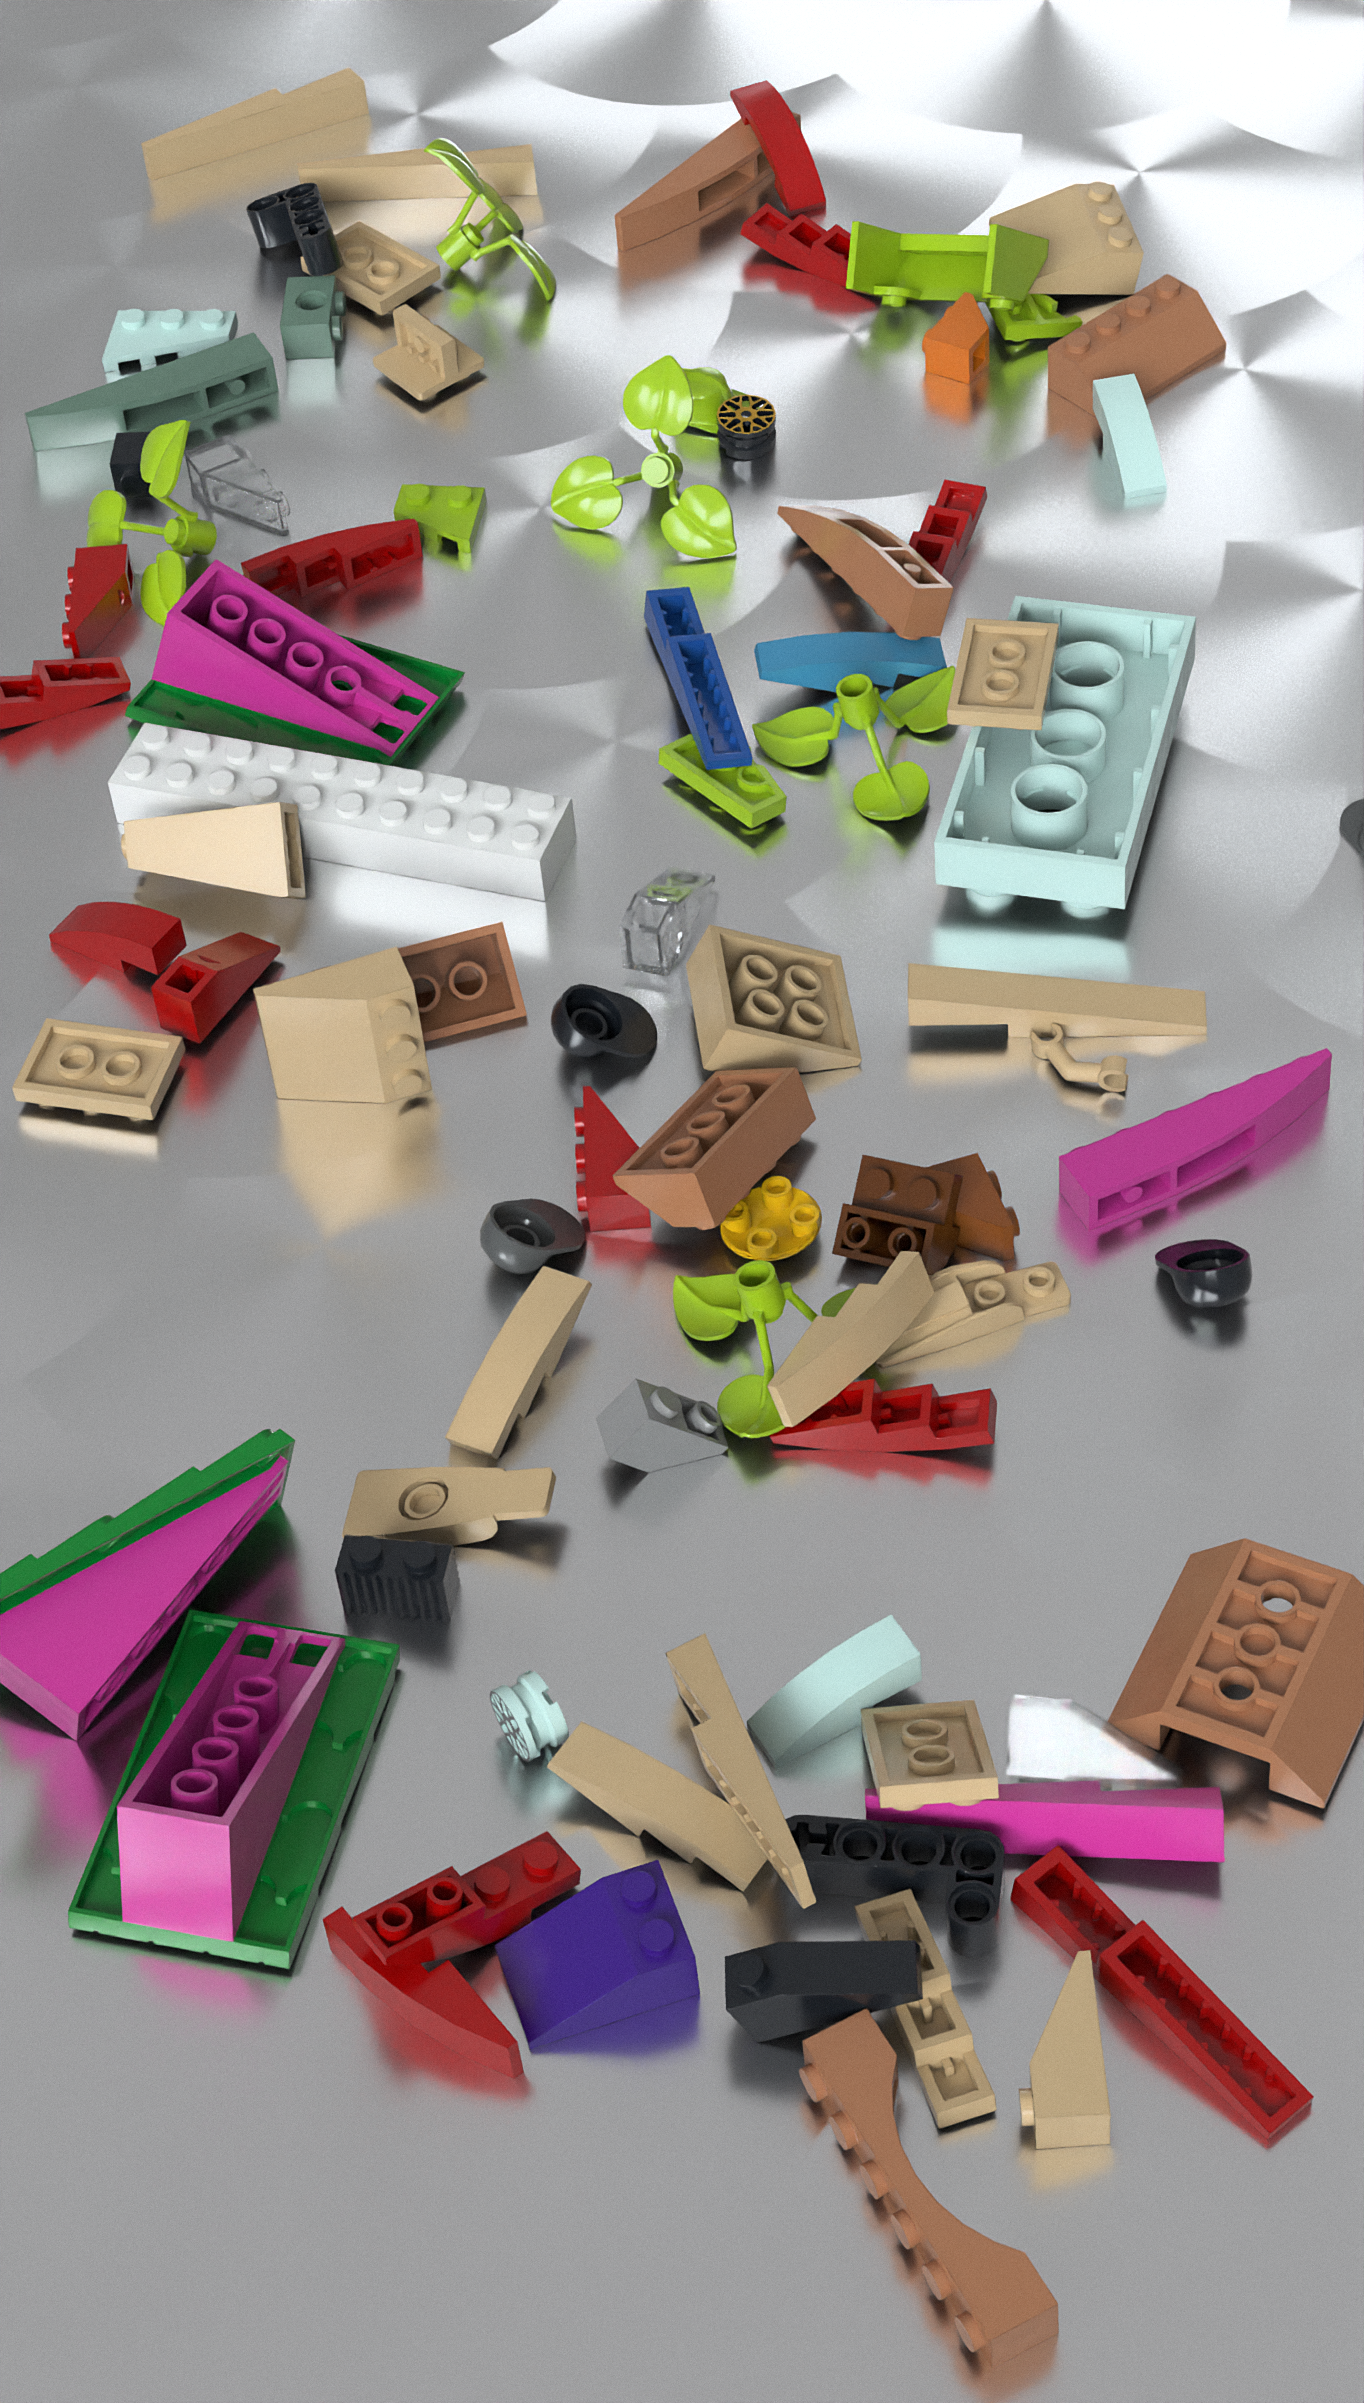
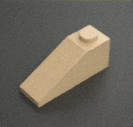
[1018,1950,1111,2149]

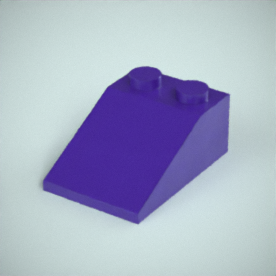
[495,1860,700,2050]

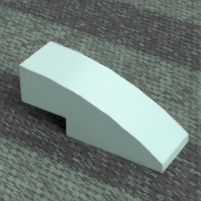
[1093,373,1167,499]
[747,1615,922,1768]

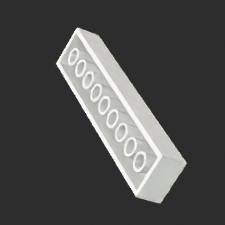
[108,723,577,902]

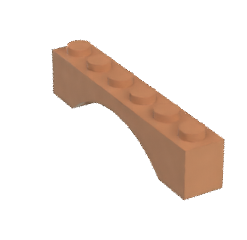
[799,2008,1059,2369]

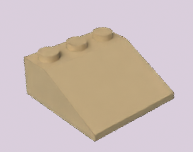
[988,181,1144,295]
[686,924,862,1073]
[253,946,432,1103]

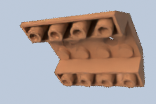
[1106,1538,1364,1809]

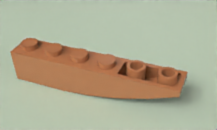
[614,111,801,251]
[777,505,954,640]

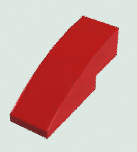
[49,902,187,975]

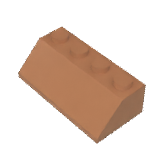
[1048,274,1227,417]
[313,921,527,1042]
[613,1067,816,1230]

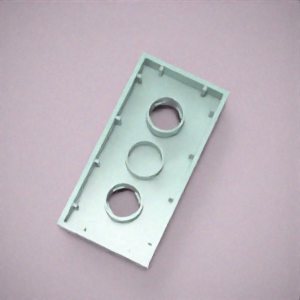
[934,596,1196,909]

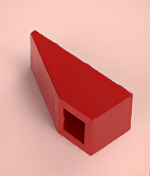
[62,544,135,659]
[151,932,281,1043]
[574,1086,651,1232]

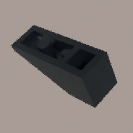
[725,1940,923,2043]

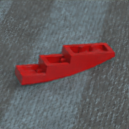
[740,203,851,287]
[908,479,988,583]
[241,518,423,598]
[0,657,131,729]
[770,1379,997,1452]
[323,1906,524,2079]

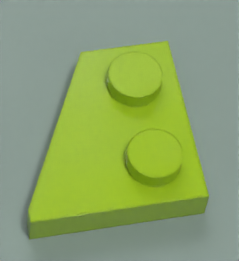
[985,294,1083,342]
[393,484,487,553]

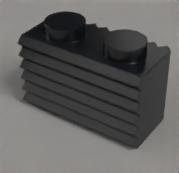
[335,1534,460,1624]

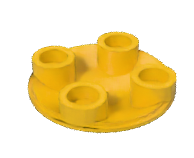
[720,1176,822,1261]

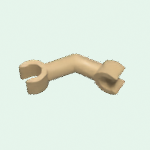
[1031,1023,1129,1092]

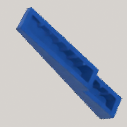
[644,587,753,770]

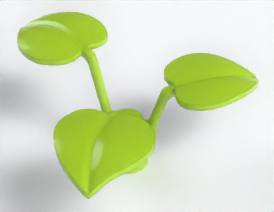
[424,138,556,302]
[551,355,737,558]
[86,420,217,625]
[752,665,955,821]
[673,1260,877,1438]

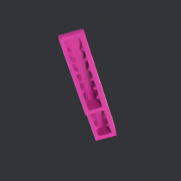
[865,1780,1225,1862]

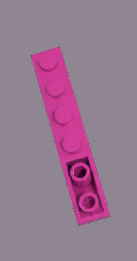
[1059,1048,1332,1231]

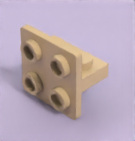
[373,304,485,400]

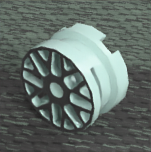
[490,1670,569,1762]

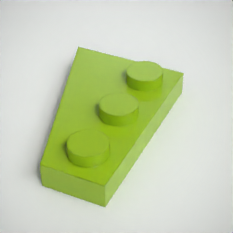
[658,734,787,829]

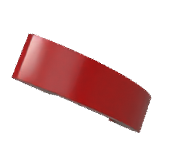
[730,80,826,216]

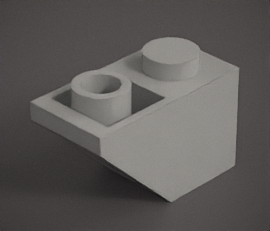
[596,1378,729,1473]

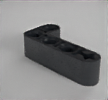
[246,183,344,276]
[779,1814,1005,1958]

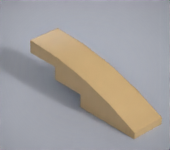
[767,1251,935,1427]
[445,1266,592,1460]
[547,1721,768,1891]
[854,1889,997,2129]

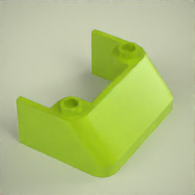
[846,221,1049,311]

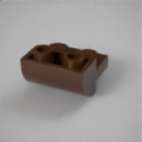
[832,1155,963,1276]

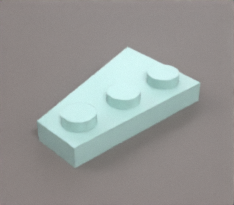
[102,309,238,372]

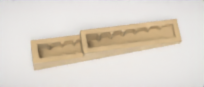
[141,67,369,181]
[297,144,538,202]
[908,963,1207,1038]
[665,1633,816,1909]

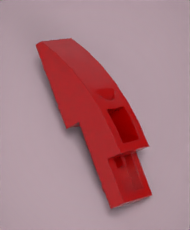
[352,1831,581,1966]

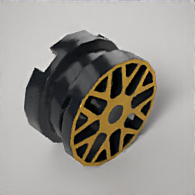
[717,395,776,460]

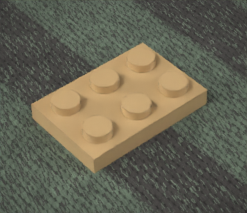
[300,221,441,316]
[947,618,1059,730]
[12,1018,185,1120]
[861,1700,999,1811]

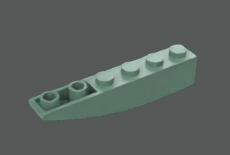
[25,332,279,451]

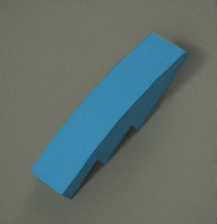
[754,632,947,692]

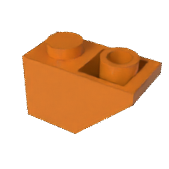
[922,292,989,385]

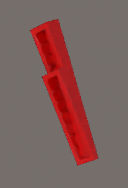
[1010,1845,1314,2140]

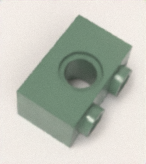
[280,275,346,360]

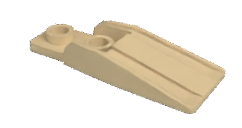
[875,1260,1071,1368]
[342,1467,556,1546]

